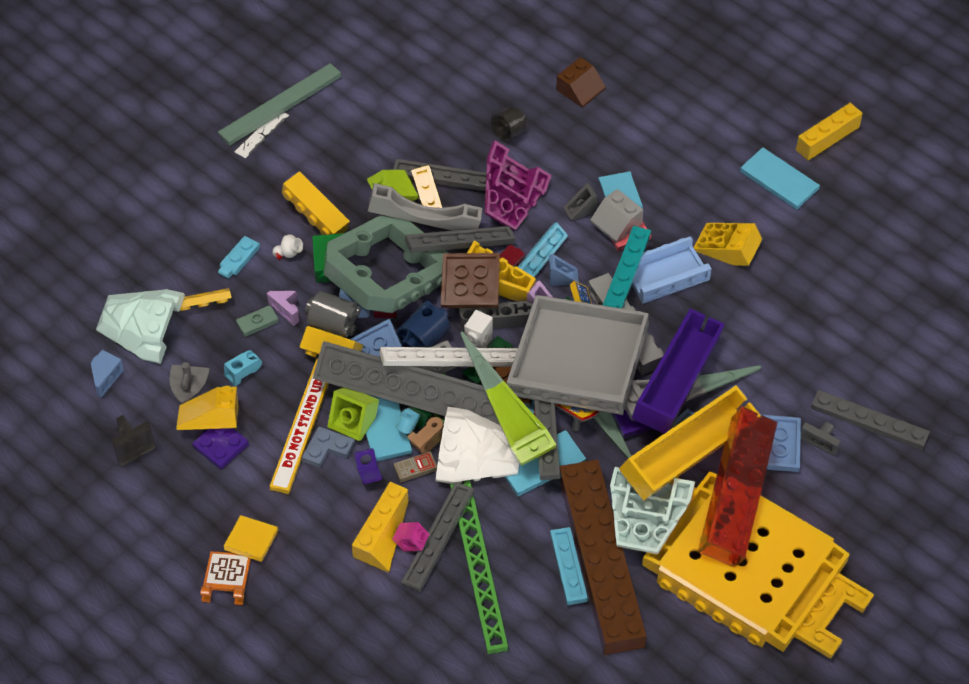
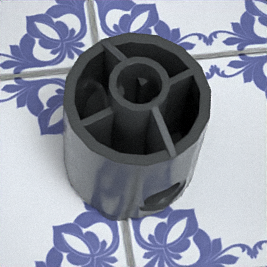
[305,291,362,338]

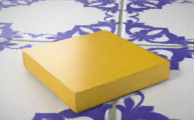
[224,515,278,562]

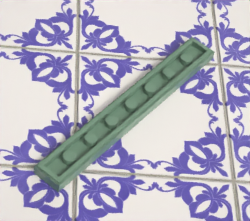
[218,63,341,146]

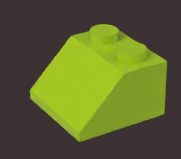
[367,170,419,202]
[327,388,379,441]

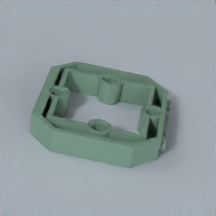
[324,215,448,313]

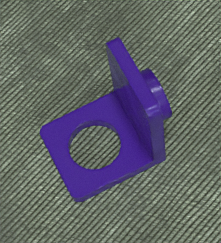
[354,448,382,484]

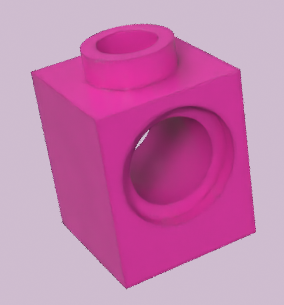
[392,522,430,551]

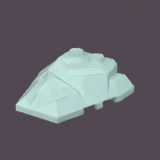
[96,289,185,364]
[610,467,695,554]

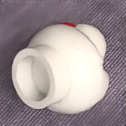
[273,234,303,260]

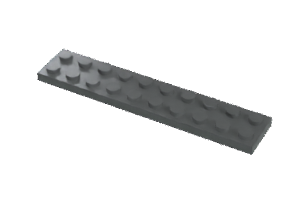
[312,341,500,425]

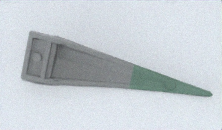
[625,365,761,420]

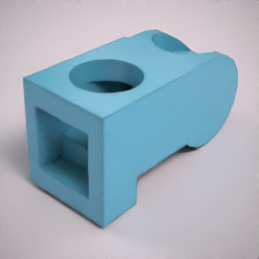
[224,350,262,386]

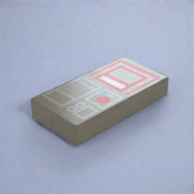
[393,451,437,483]

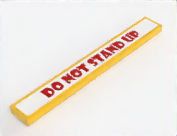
[269,359,329,494]

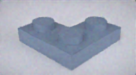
[302,427,355,468]

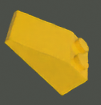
[176,386,239,430]

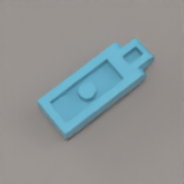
[218,236,260,279]

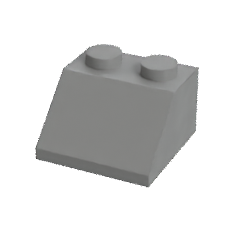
[590,189,643,243]

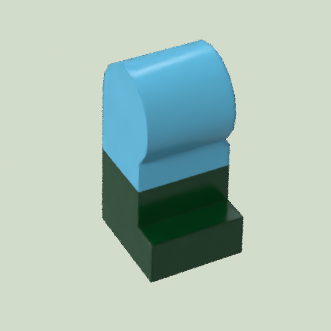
[396,407,432,434]

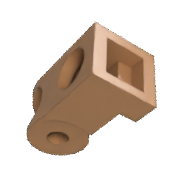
[407,417,444,454]

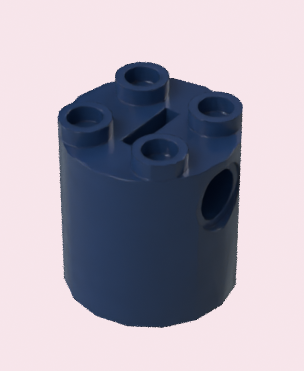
[397,300,451,348]

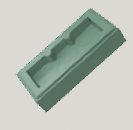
[236,305,279,337]

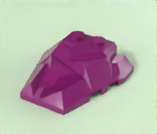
[485,140,552,231]

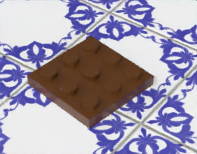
[441,253,500,308]

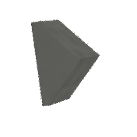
[563,183,597,221]

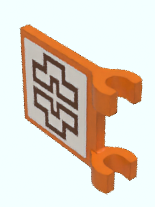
[200,551,251,605]

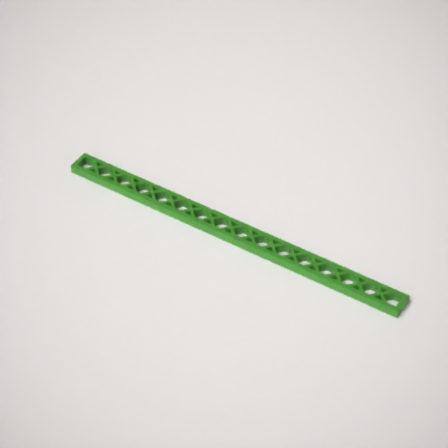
[434,373,508,654]

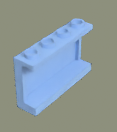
[632,236,711,304]

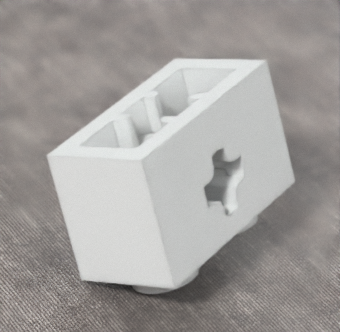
[464,310,493,348]

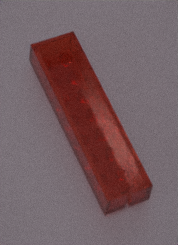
[697,406,778,568]

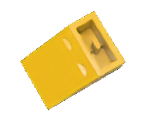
[693,223,762,266]

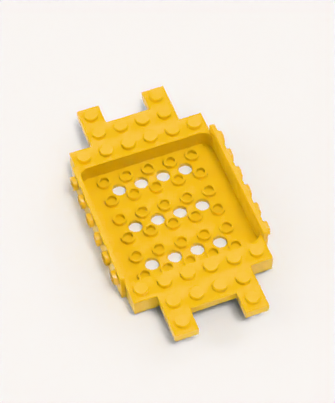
[642,471,874,659]

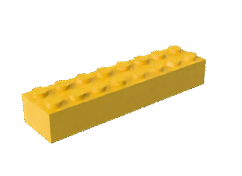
[619,385,761,501]

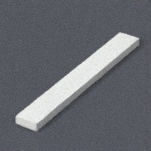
[379,347,518,367]

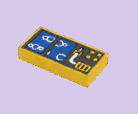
[570,281,592,304]

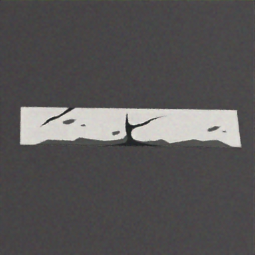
[235,113,289,158]

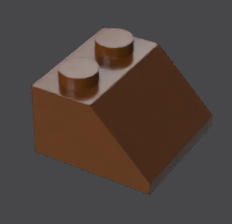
[556,57,606,108]

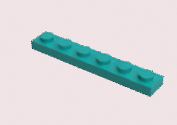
[603,225,651,309]

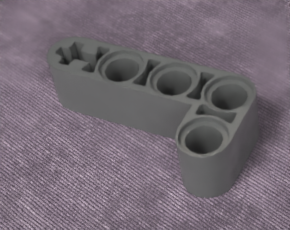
[458,301,533,330]

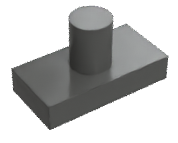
[800,422,841,457]

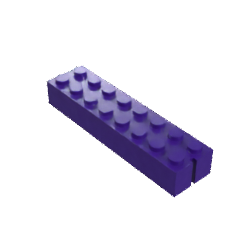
[631,308,725,434]

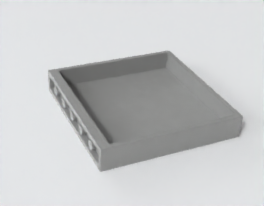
[507,295,649,415]

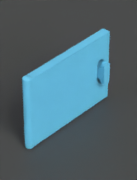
[598,171,643,209]

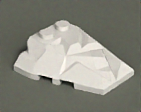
[436,407,519,484]

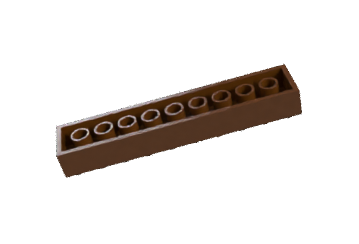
[559,459,646,655]

